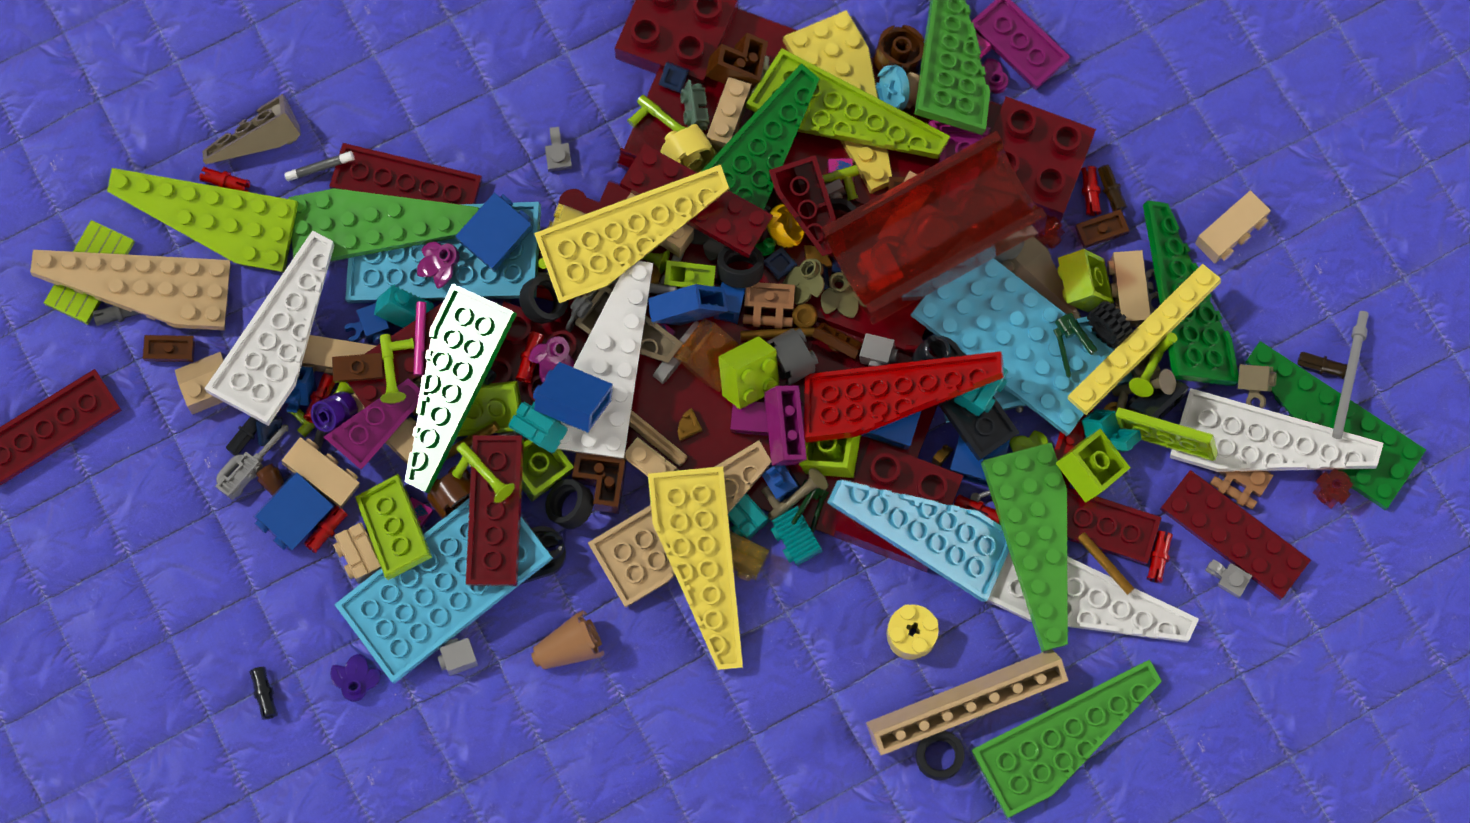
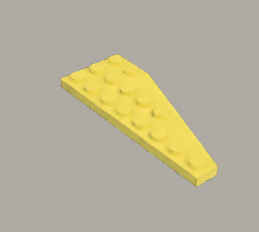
[783,10,892,194]
[534,165,729,304]
[648,466,743,670]

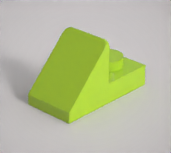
[664,260,716,287]

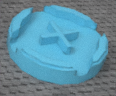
[876,65,910,111]

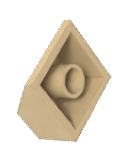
[175,352,224,415]

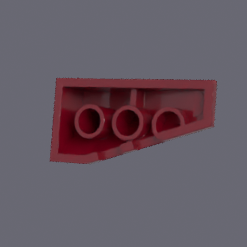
[769,155,846,256]

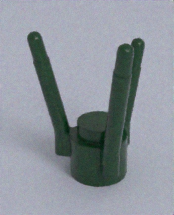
[1053,313,1097,378]
[792,479,829,533]

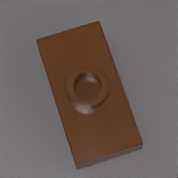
[812,322,863,359]
[332,353,384,383]

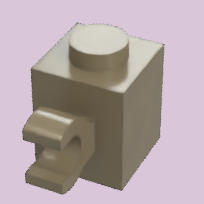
[1238,364,1277,408]

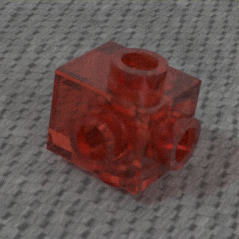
[1023,215,1065,250]
[1313,468,1354,509]

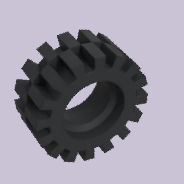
[1087,301,1132,348]

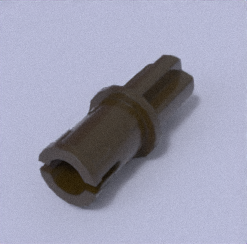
[1098,164,1127,212]
[1297,352,1348,379]

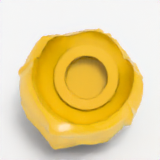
[767,204,805,248]

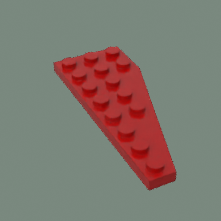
[804,351,1004,443]

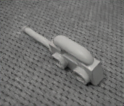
[215,424,289,501]

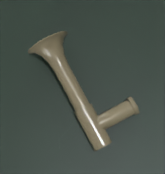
[1112,369,1176,412]
[761,468,828,521]

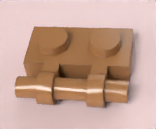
[743,282,795,329]
[1210,471,1274,510]

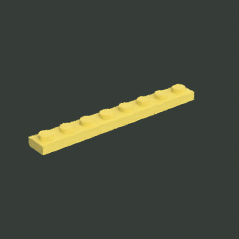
[1068,264,1221,415]

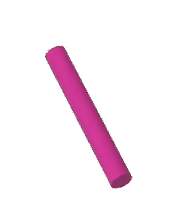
[413,301,426,376]

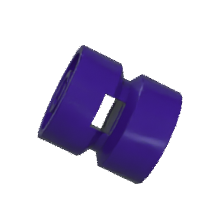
[311,391,358,432]

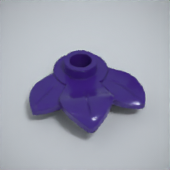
[330,654,381,702]

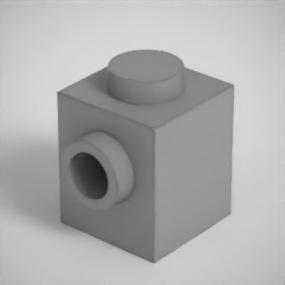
[859,333,899,367]
[437,638,478,676]

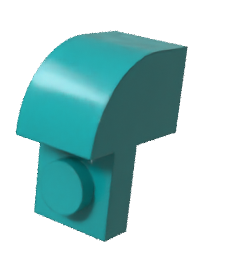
[1082,409,1142,452]

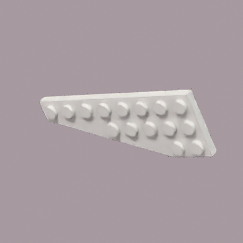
[205,230,334,426]
[557,261,653,459]
[1170,388,1383,472]
[987,552,1199,643]

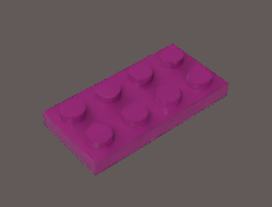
[971,0,1070,90]

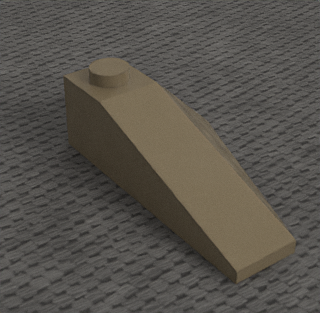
[202,94,301,164]
[1002,232,1082,319]
[574,287,683,363]

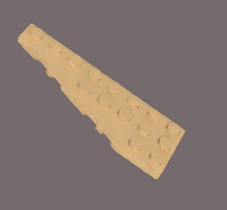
[30,250,231,330]
[588,441,772,608]

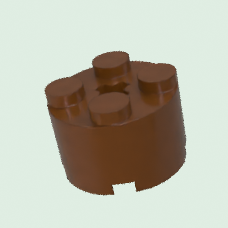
[874,25,924,75]
[427,465,471,519]

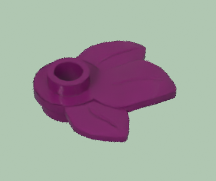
[981,58,1009,94]
[417,242,460,289]
[529,337,574,383]

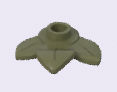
[783,259,825,305]
[821,272,869,318]

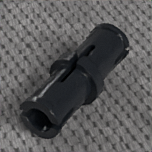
[249,667,278,720]

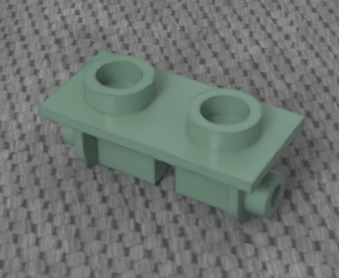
[681,80,710,131]

